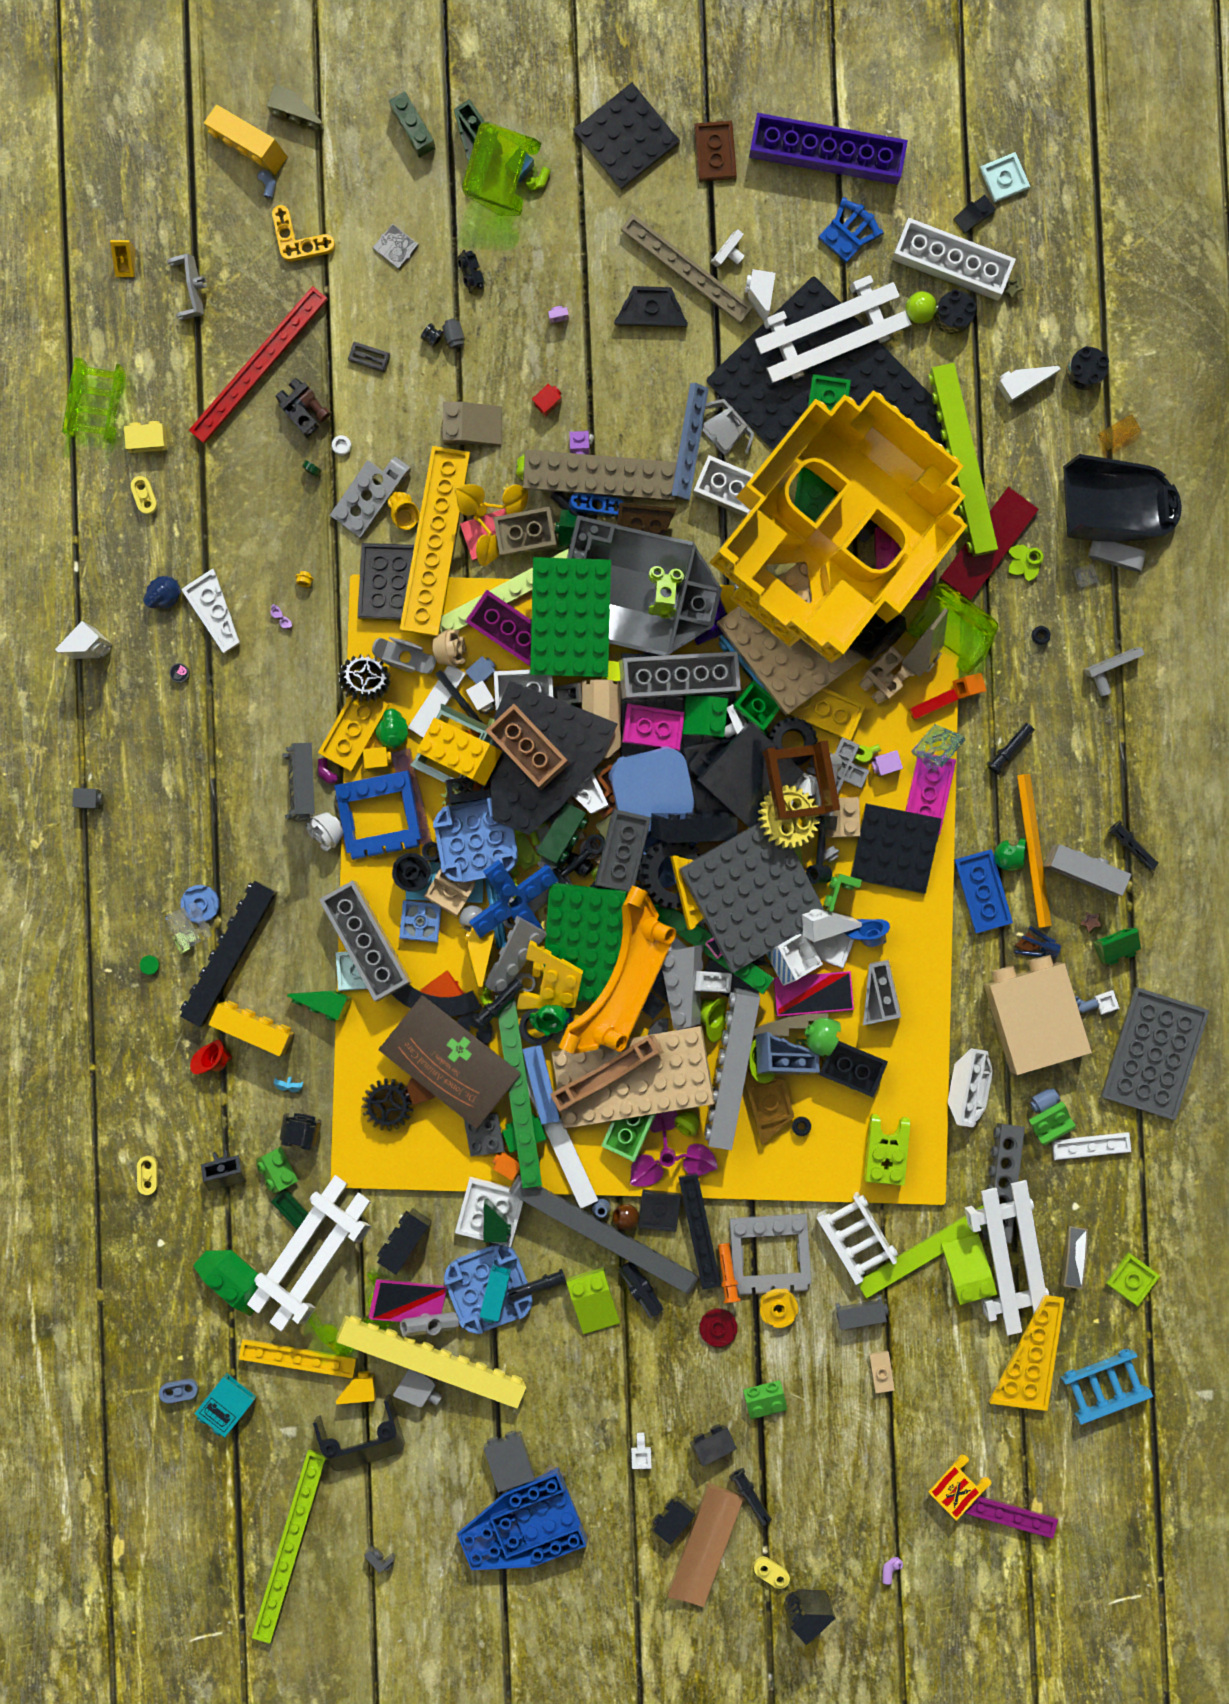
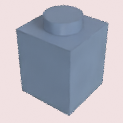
[465,656,496,684]

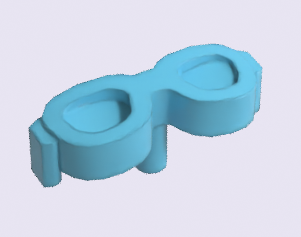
[274,1077,303,1092]

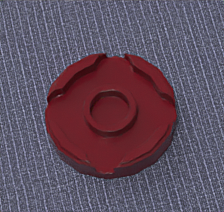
[699,1308,738,1347]

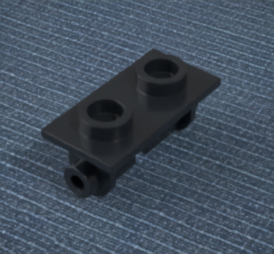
[457,250,485,293]

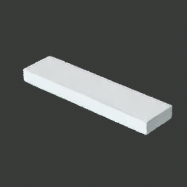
[408,665,466,738]
[1052,1132,1131,1160]

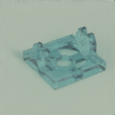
[911,724,965,772]

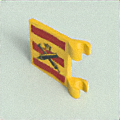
[928,1454,992,1521]

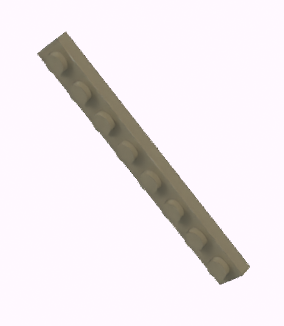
[621,214,753,324]

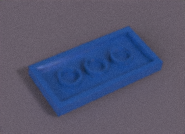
[954,849,1013,933]

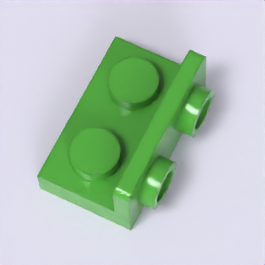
[1029,1101,1076,1146]

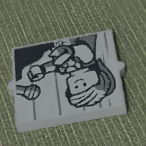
[373,223,419,269]

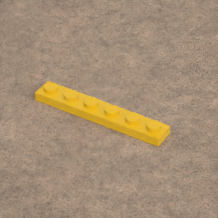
[239,1339,357,1378]

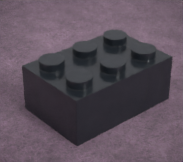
[818,1040,888,1097]
[377,1208,432,1275]

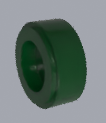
[302,460,322,477]

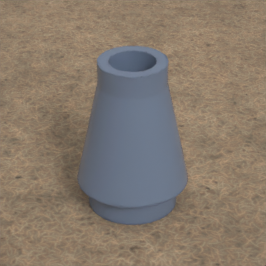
[592,1199,611,1218]

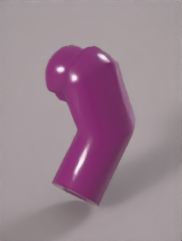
[318,758,338,784]

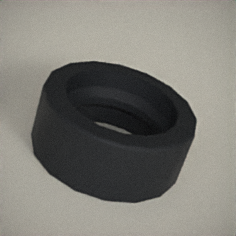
[519,1008,554,1045]

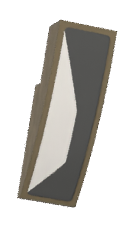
[1060,1225,1088,1290]

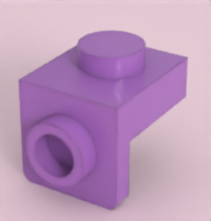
[569,431,589,455]

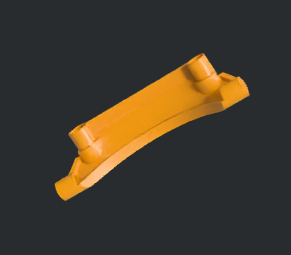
[558,885,676,1054]

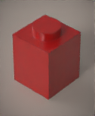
[532,383,562,417]

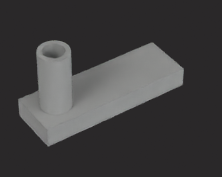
[1084,647,1145,696]

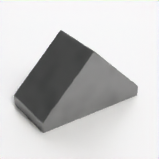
[553,683,582,705]

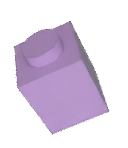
[871,750,903,776]

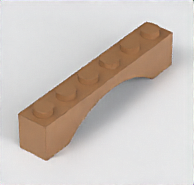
[550,1035,664,1111]

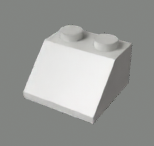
[745,269,775,321]

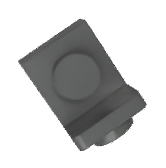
[364,1545,395,1573]

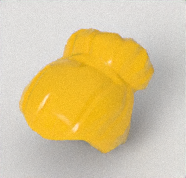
[387,492,420,530]

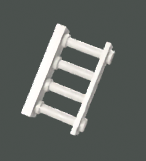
[817,1191,898,1285]

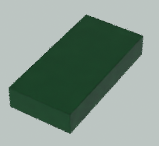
[271,1188,309,1230]

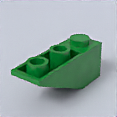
[287,990,352,1022]

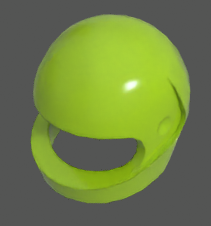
[905,291,937,324]

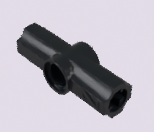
[618,1261,664,1318]

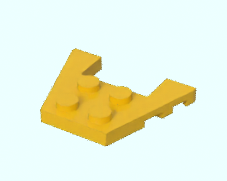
[516,940,583,1009]

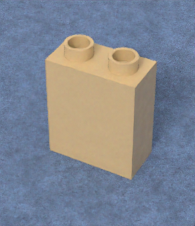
[984,955,1092,1075]

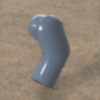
[257,170,276,199]
[1075,996,1099,1013]

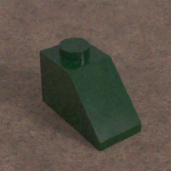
[483,1199,511,1242]

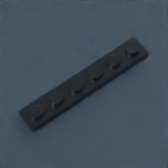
[678,1172,721,1290]

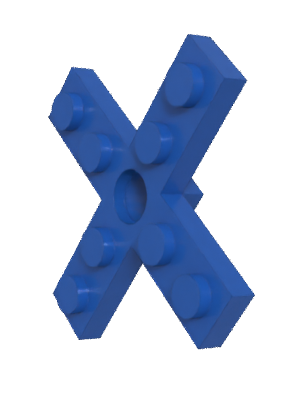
[469,860,558,938]

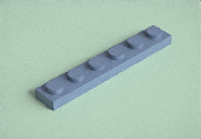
[671,383,709,500]

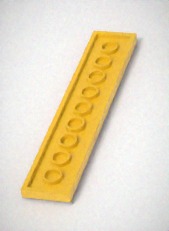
[400,446,470,637]

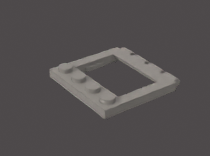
[730,1213,811,1295]

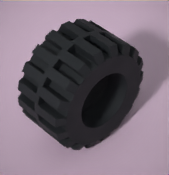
[768,717,818,766]

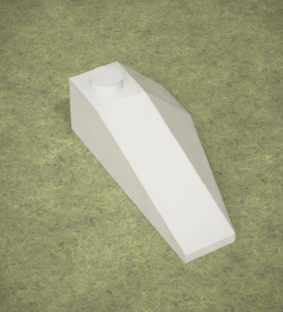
[573,771,609,814]

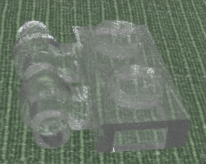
[165,902,212,951]

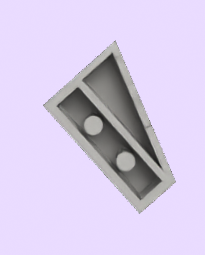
[863,959,902,1025]

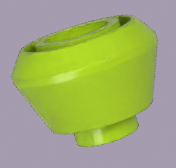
[675,1111,700,1137]

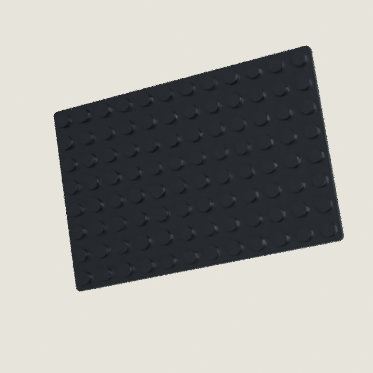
[706,276,947,542]

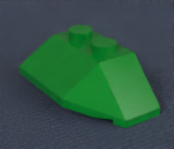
[193,1250,259,1316]

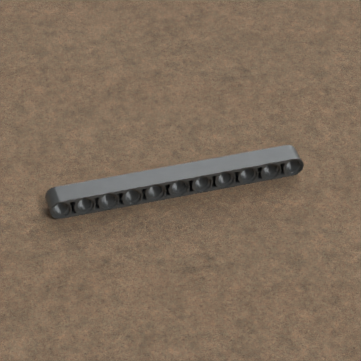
[509,1174,700,1294]

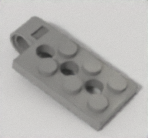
[330,456,411,538]

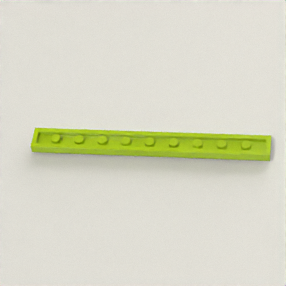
[252,1449,326,1644]

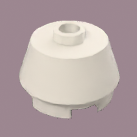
[306,812,344,851]

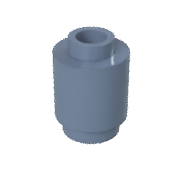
[1030,1088,1061,1113]

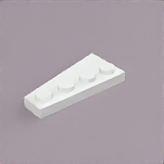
[181,569,240,654]

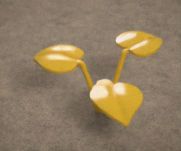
[454,484,528,566]

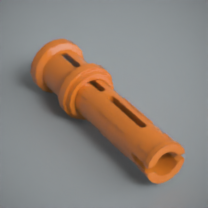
[718,1243,741,1304]

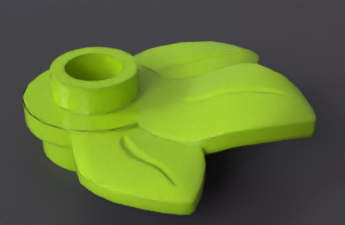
[1008,545,1044,581]

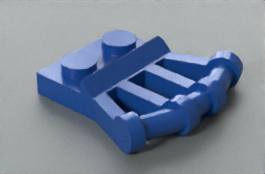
[818,197,884,263]

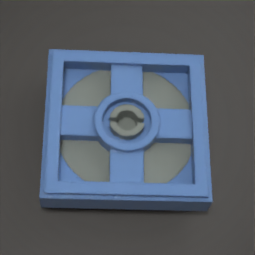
[399,900,442,942]

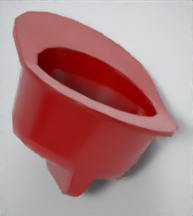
[190,1040,232,1075]

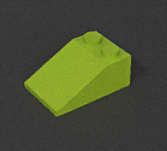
[941,1233,997,1305]
[566,1267,620,1334]

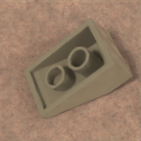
[443,402,502,445]
[493,507,558,555]
[902,608,948,677]

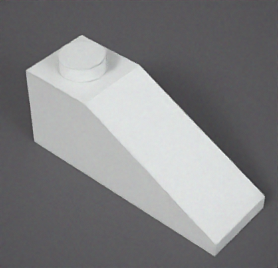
[997,366,1060,403]
[802,909,862,942]

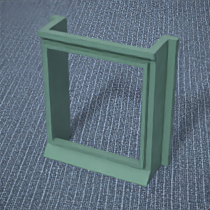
[410,703,493,793]

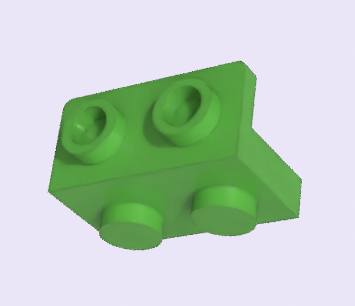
[256,1147,298,1194]
[743,1380,788,1420]

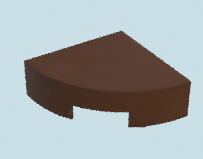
[1014,932,1040,951]

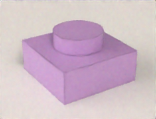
[548,306,569,324]

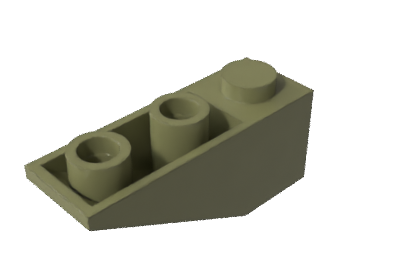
[267,84,324,131]

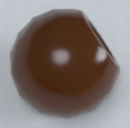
[613,1204,639,1231]

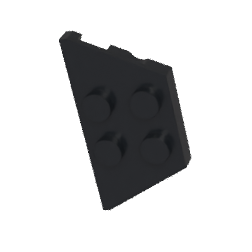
[614,286,688,328]

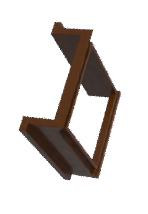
[762,741,840,821]

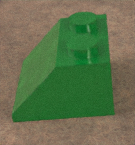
[733,680,780,732]
[682,696,728,739]
[1093,928,1141,966]

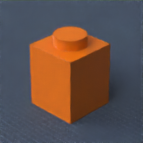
[952,673,987,699]
[492,1151,520,1181]

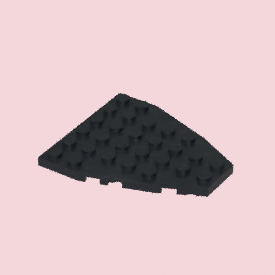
[490,680,618,836]

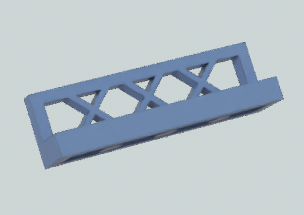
[522,1045,560,1125]

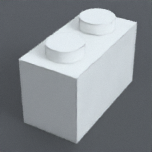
[466,681,495,714]

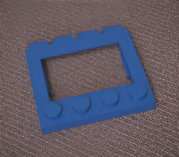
[334,770,422,860]

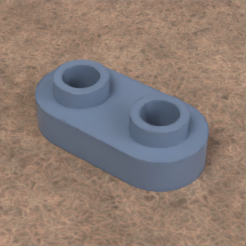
[159,1378,199,1403]

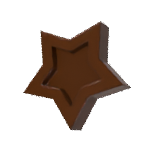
[1080,912,1102,934]

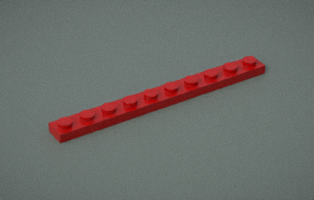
[189,286,328,444]

